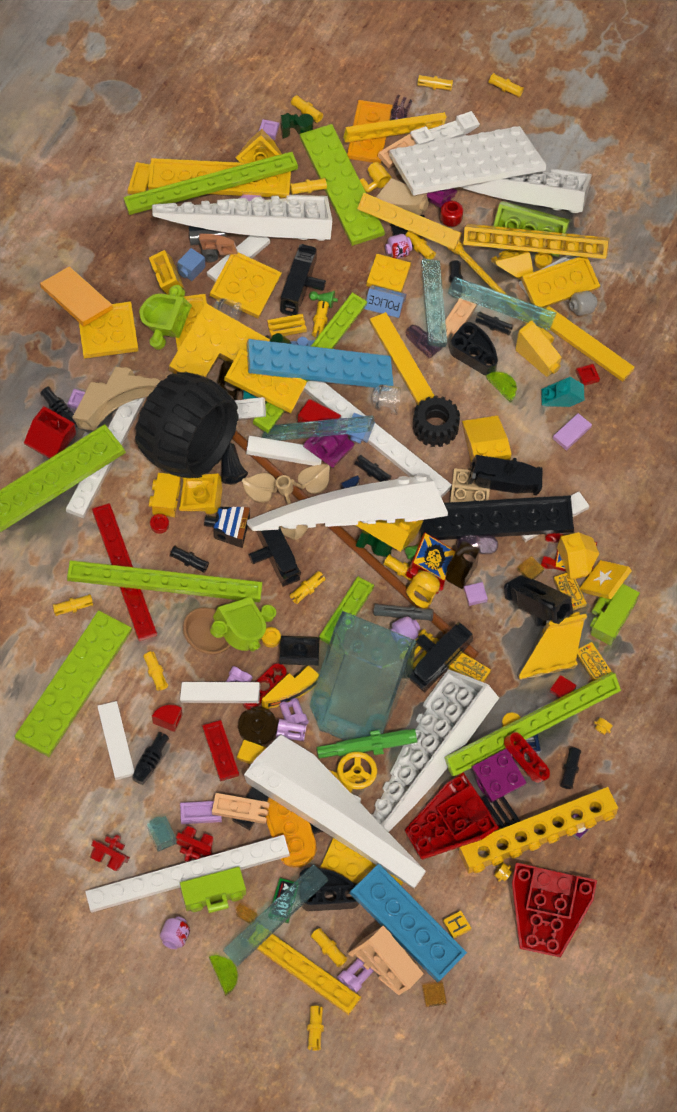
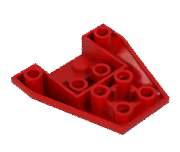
[404,772,499,860]
[512,863,597,958]

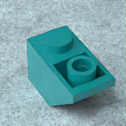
[541,377,585,407]

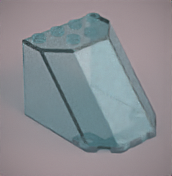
[310,611,416,740]

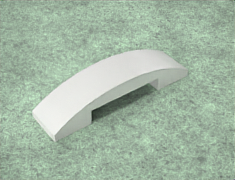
[410,111,480,144]

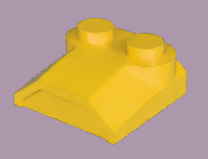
[179,473,223,515]

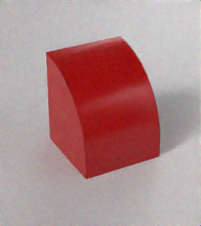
[152,705,183,732]

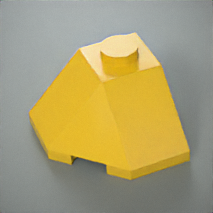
[236,129,282,163]
[491,249,533,279]
[557,532,599,580]

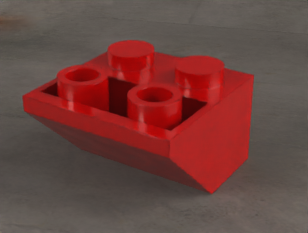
[24,406,76,459]

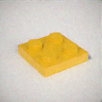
[366,254,411,293]

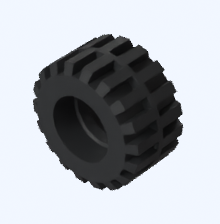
[412,396,460,447]

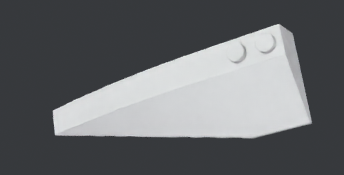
[461,169,592,213]
[152,195,332,241]
[247,473,448,531]
[371,669,499,832]
[244,734,426,889]

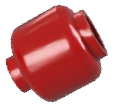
[440,200,464,227]

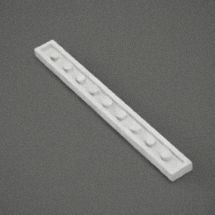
[303,380,452,498]
[85,835,290,913]

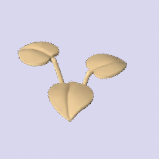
[242,464,330,540]

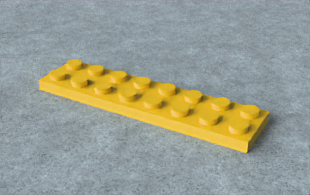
[148,158,291,198]

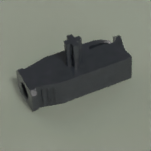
[280,244,326,316]
[467,455,543,495]
[248,512,301,587]
[504,575,573,627]
[407,622,473,693]

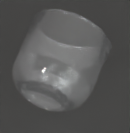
[212,298,242,321]
[371,384,401,415]

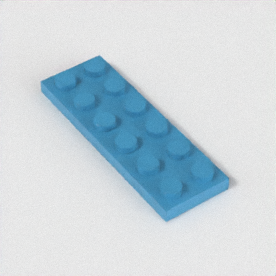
[349,864,467,983]

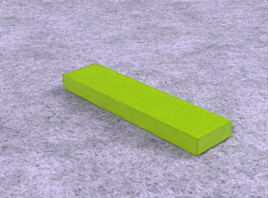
[319,577,374,648]

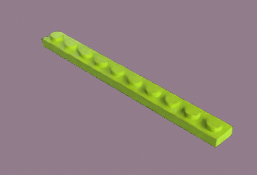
[123,152,298,215]
[253,292,367,433]
[67,560,262,603]
[444,672,621,776]

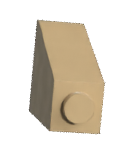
[376,178,429,216]

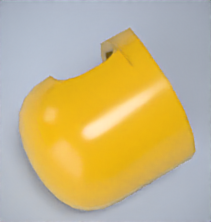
[406,571,440,608]

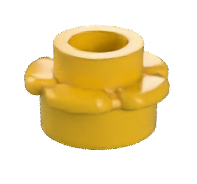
[594,717,613,735]
[494,863,512,882]

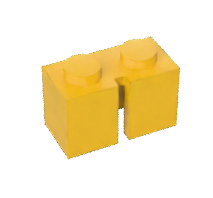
[149,250,184,295]
[149,472,181,517]

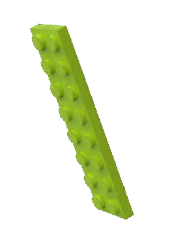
[300,124,385,246]
[0,424,126,532]
[14,610,132,757]

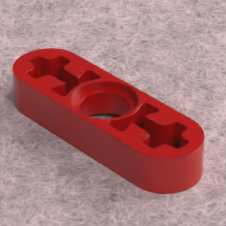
[242,663,287,710]
[504,732,550,783]

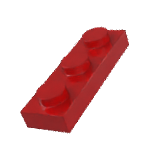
[202,720,239,782]

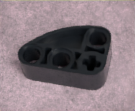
[450,322,498,376]
[299,867,359,911]

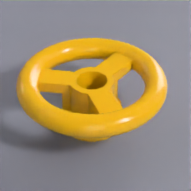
[337,752,377,790]

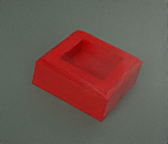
[576,364,600,386]
[549,675,577,698]

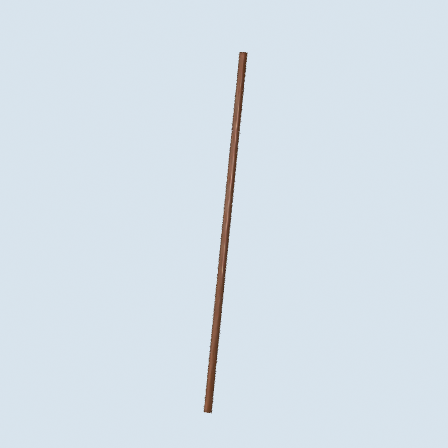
[232,431,479,659]

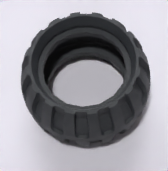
[135,372,239,478]

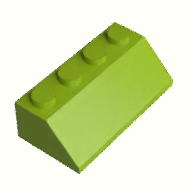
[494,201,570,257]

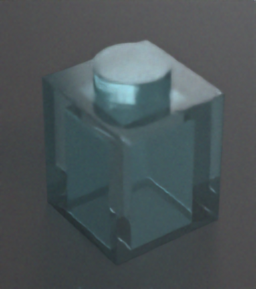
[147,816,176,852]

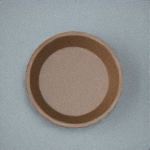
[183,607,231,655]

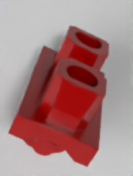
[176,826,214,862]
[90,834,130,871]

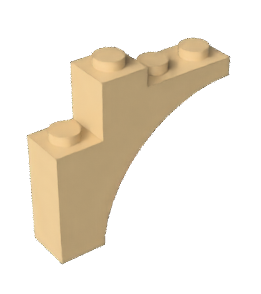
[72,367,160,431]

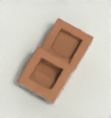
[199,234,238,255]

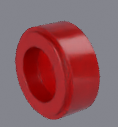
[150,514,169,534]

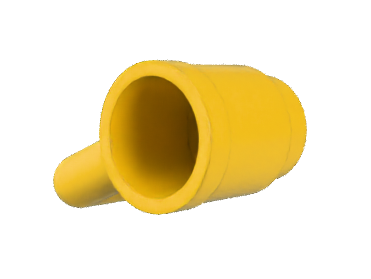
[360,162,392,193]

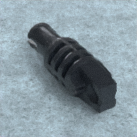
[40,387,78,428]
[132,732,169,785]

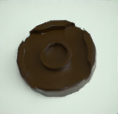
[238,707,277,745]

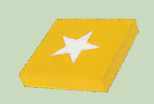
[580,560,632,599]

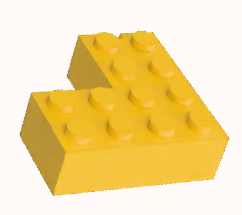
[169,303,270,378]

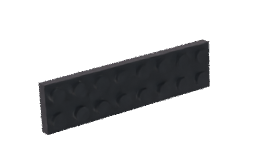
[420,495,574,540]

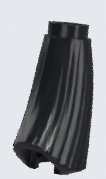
[221,443,248,485]

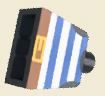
[204,507,250,548]

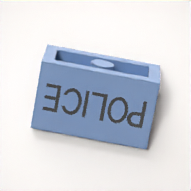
[364,285,407,318]

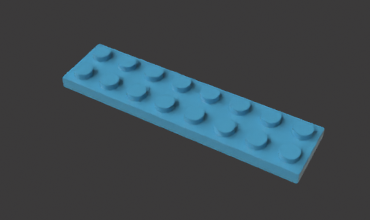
[247,339,394,390]

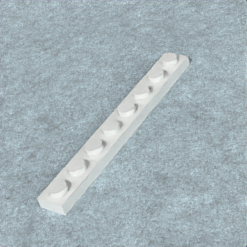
[66,397,146,519]

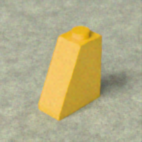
[515,320,562,377]

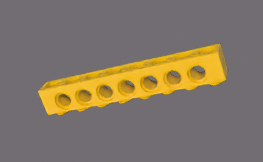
[463,224,610,259]
[459,787,618,874]

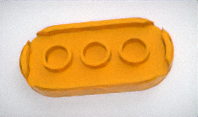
[264,798,317,868]

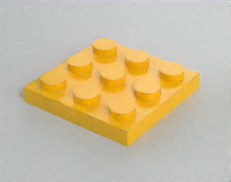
[209,252,282,319]
[79,302,138,359]

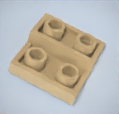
[450,468,490,502]

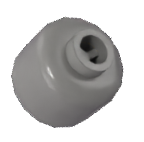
[569,291,597,316]

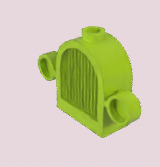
[139,285,192,350]
[210,597,277,651]

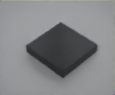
[279,636,320,666]

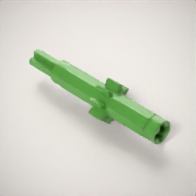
[317,729,418,759]

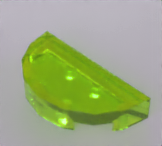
[486,372,517,403]
[209,955,238,996]

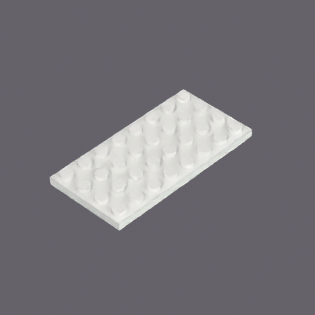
[389,126,546,195]

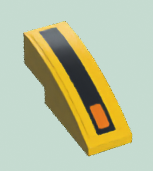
[262,665,320,709]

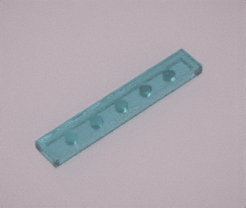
[421,259,447,347]
[448,277,556,330]
[262,415,375,440]
[223,864,328,967]

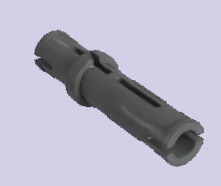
[374,604,434,621]

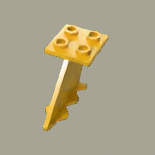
[518,612,587,680]

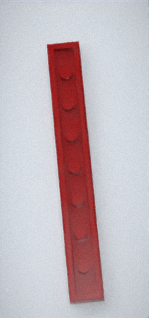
[92,503,157,642]

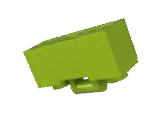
[590,584,640,646]
[180,866,246,913]

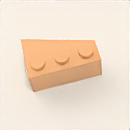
[348,926,423,995]

